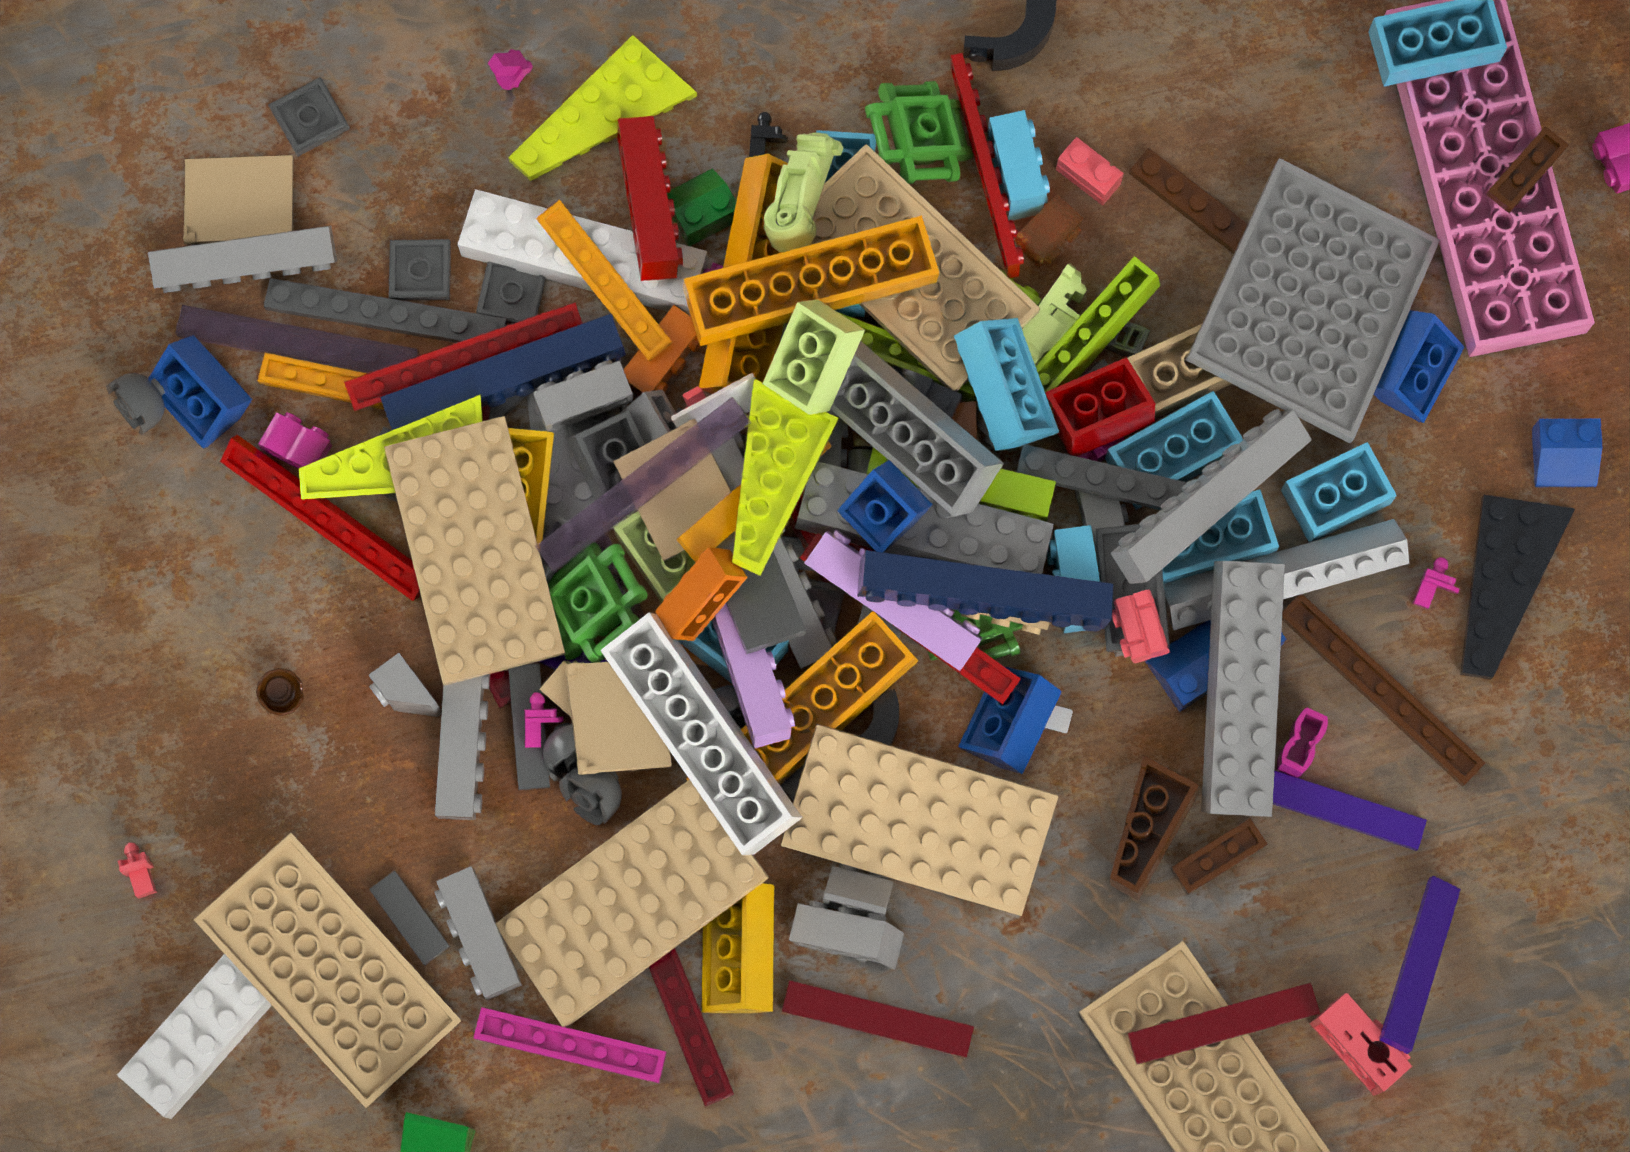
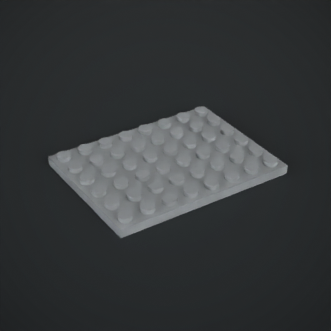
[1186,158,1440,443]

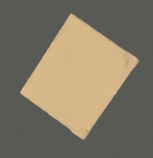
[183,155,294,244]
[613,419,732,561]
[565,662,672,775]

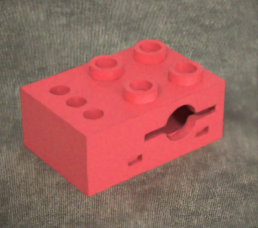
[1309,993,1412,1096]

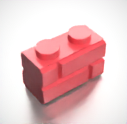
[1056,137,1124,206]
[1112,589,1170,663]

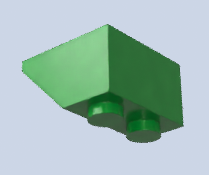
[667,168,736,246]
[400,1112,475,1152]

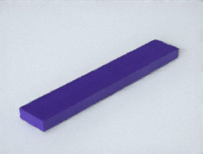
[1273,770,1427,851]
[1379,876,1461,1054]

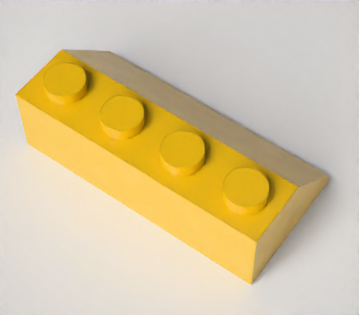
[508,428,554,553]
[702,883,774,1013]

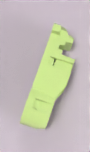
[764,133,843,252]
[1022,263,1087,366]

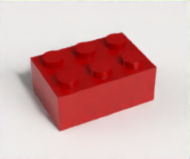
[1045,357,1156,457]

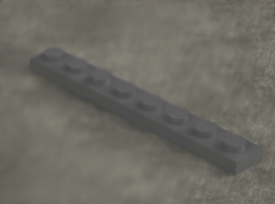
[264,278,507,343]

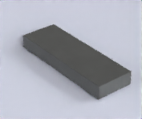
[369,871,450,966]

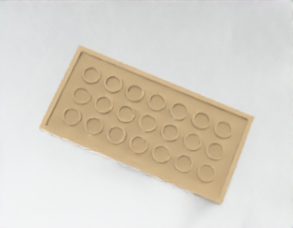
[810,144,1040,392]
[384,416,565,686]
[780,724,1058,916]
[496,779,769,1028]
[193,832,461,1108]
[1079,941,1330,1152]

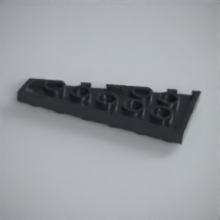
[1460,495,1575,680]

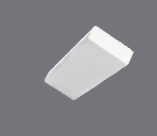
[671,373,756,436]

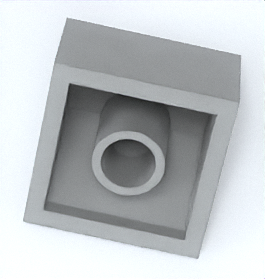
[369,653,442,717]
[823,863,894,917]

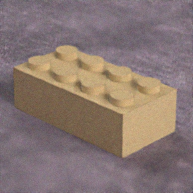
[1128,324,1232,419]

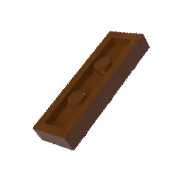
[1486,126,1569,214]
[1170,818,1268,895]

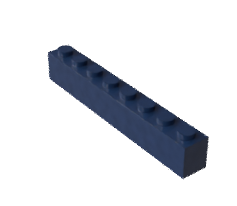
[380,314,626,430]
[857,550,1113,631]

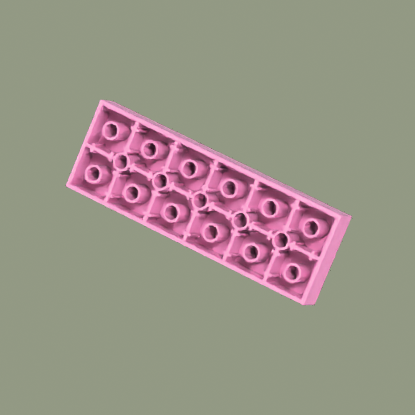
[1385,0,1595,357]

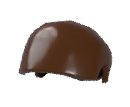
[256,668,304,716]

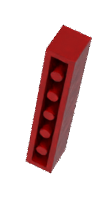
[617,116,683,281]

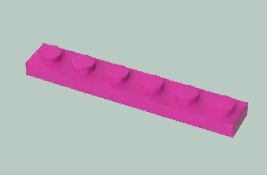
[473,1007,667,1084]

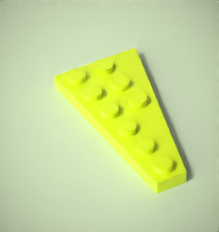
[508,35,697,181]
[732,379,838,576]
[299,394,482,499]

